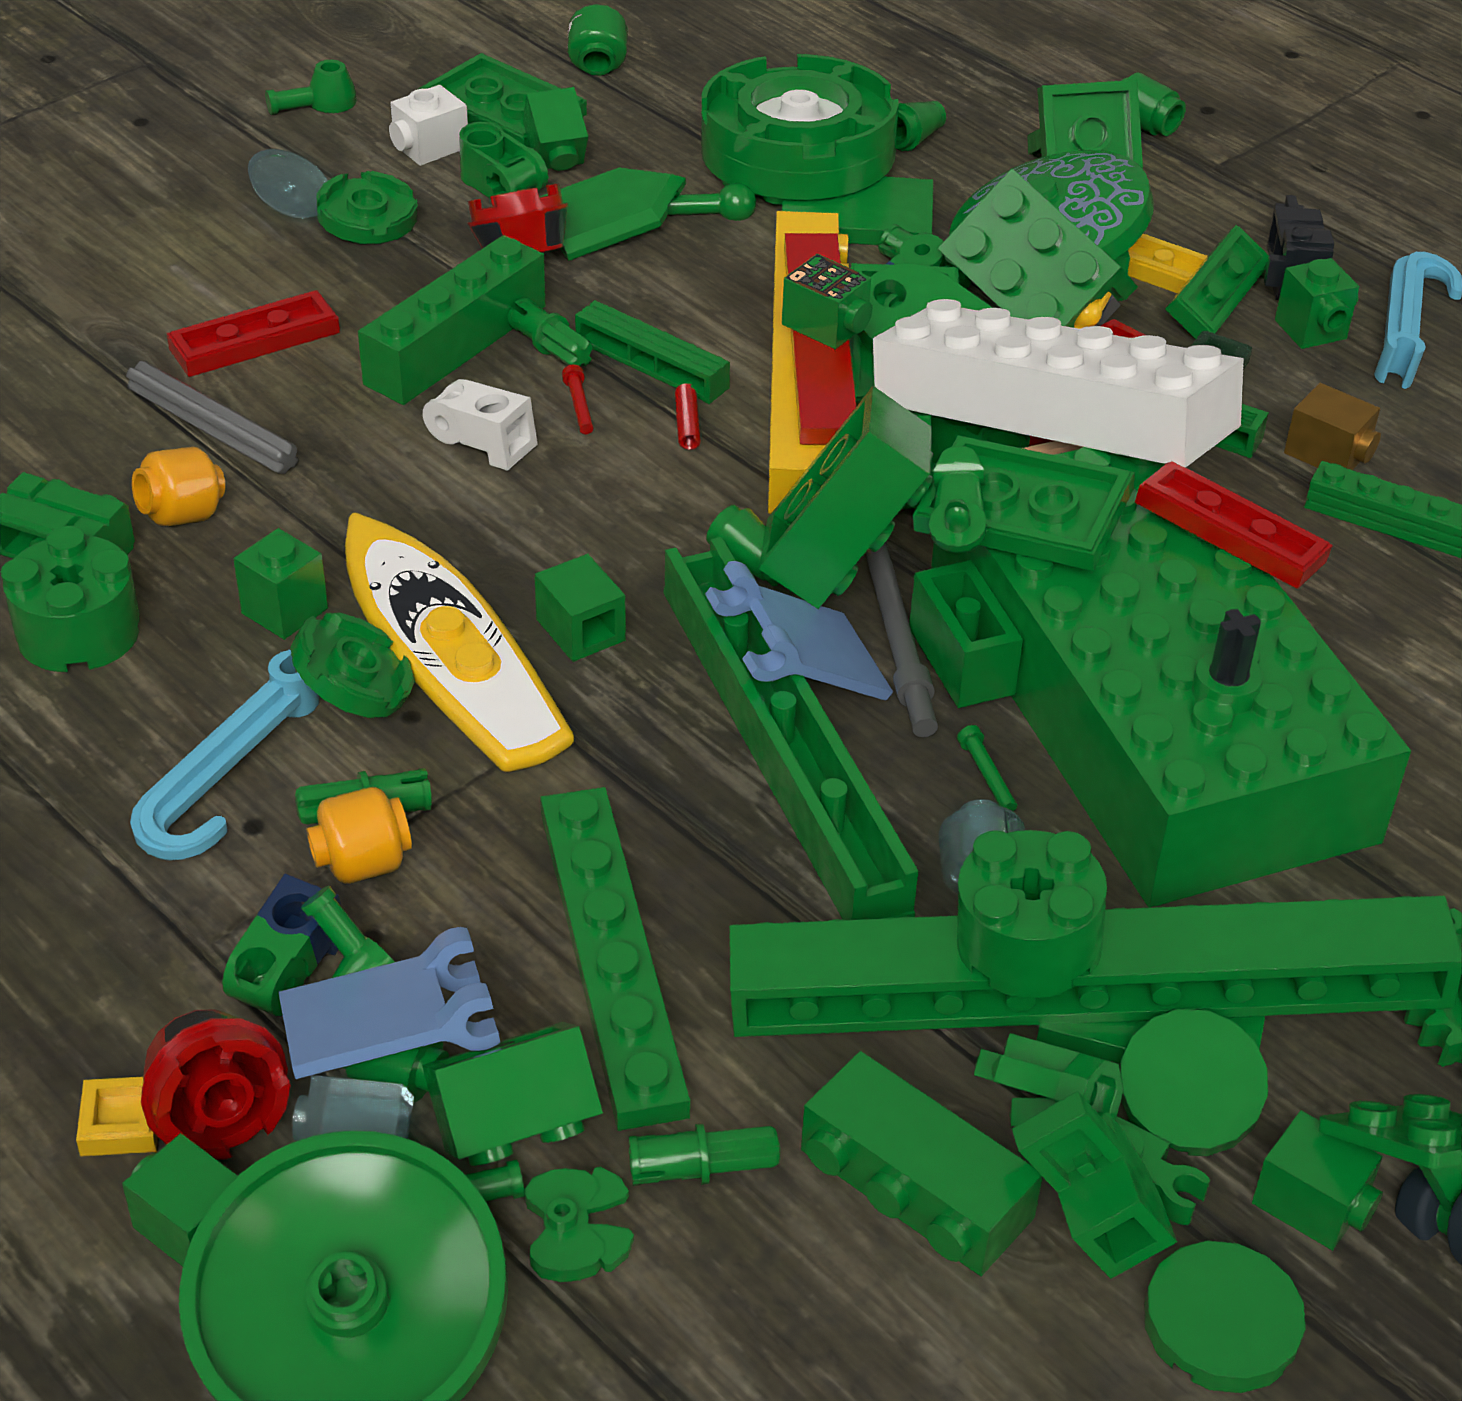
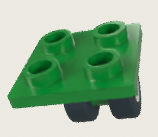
[1319,1094,1462,1265]

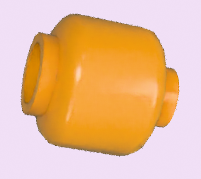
[132,447,225,526]
[306,787,412,884]

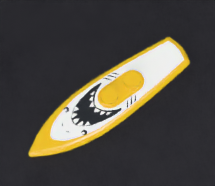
[345,513,574,772]

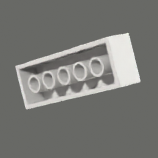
[873,299,1244,467]

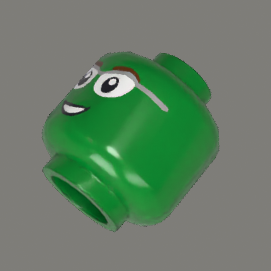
[567,4,628,76]

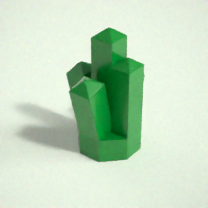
[974,1033,1124,1127]

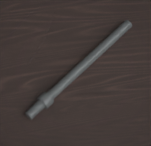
[865,542,938,737]

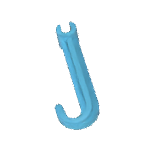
[1374,252,1462,389]
[130,650,319,861]

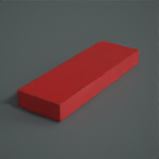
[167,290,340,377]
[1134,461,1333,589]

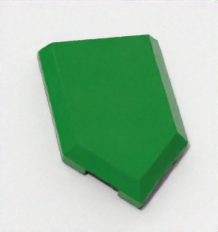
[539,167,686,261]

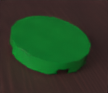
[317,171,418,244]
[290,613,415,718]
[1120,1009,1268,1156]
[1144,1241,1306,1393]

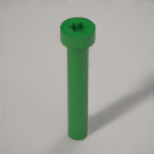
[957,725,1018,814]

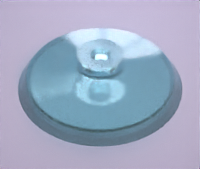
[248,149,328,218]

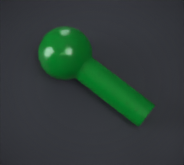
[668,183,756,221]

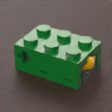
[938,168,1138,329]

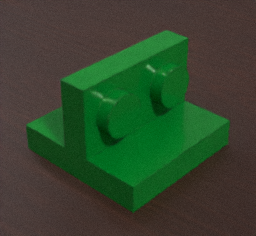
[1027,80,1143,169]

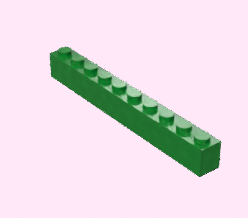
[730,896,1462,1037]

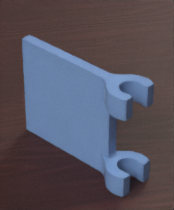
[705,561,893,701]
[279,927,500,1079]

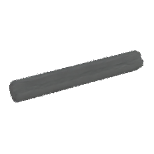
[126,361,299,474]

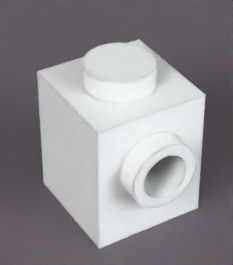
[389,85,468,166]

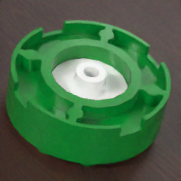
[701,54,899,204]

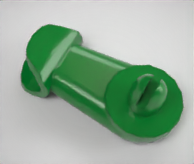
[929,446,987,553]

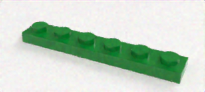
[540,787,690,1131]

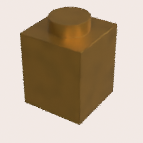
[1284,383,1381,470]

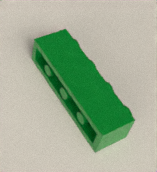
[358,235,546,406]

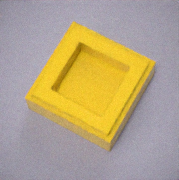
[76,1077,158,1156]

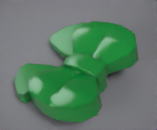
[524,1167,634,1282]

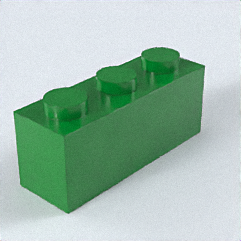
[801,1051,1043,1277]

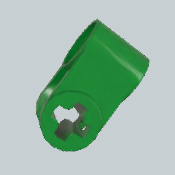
[459,122,549,200]

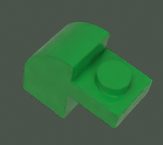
[1012,1091,1177,1279]

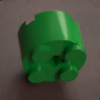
[0,526,140,672]
[957,830,1107,998]

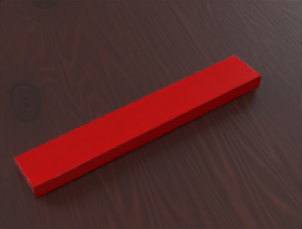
[784,233,856,445]

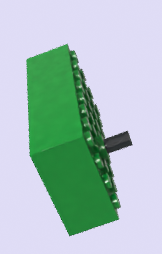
[931,447,1411,908]

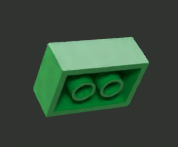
[758,386,933,609]

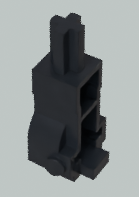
[1264,195,1334,300]

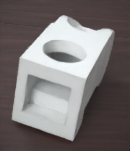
[423,379,538,471]

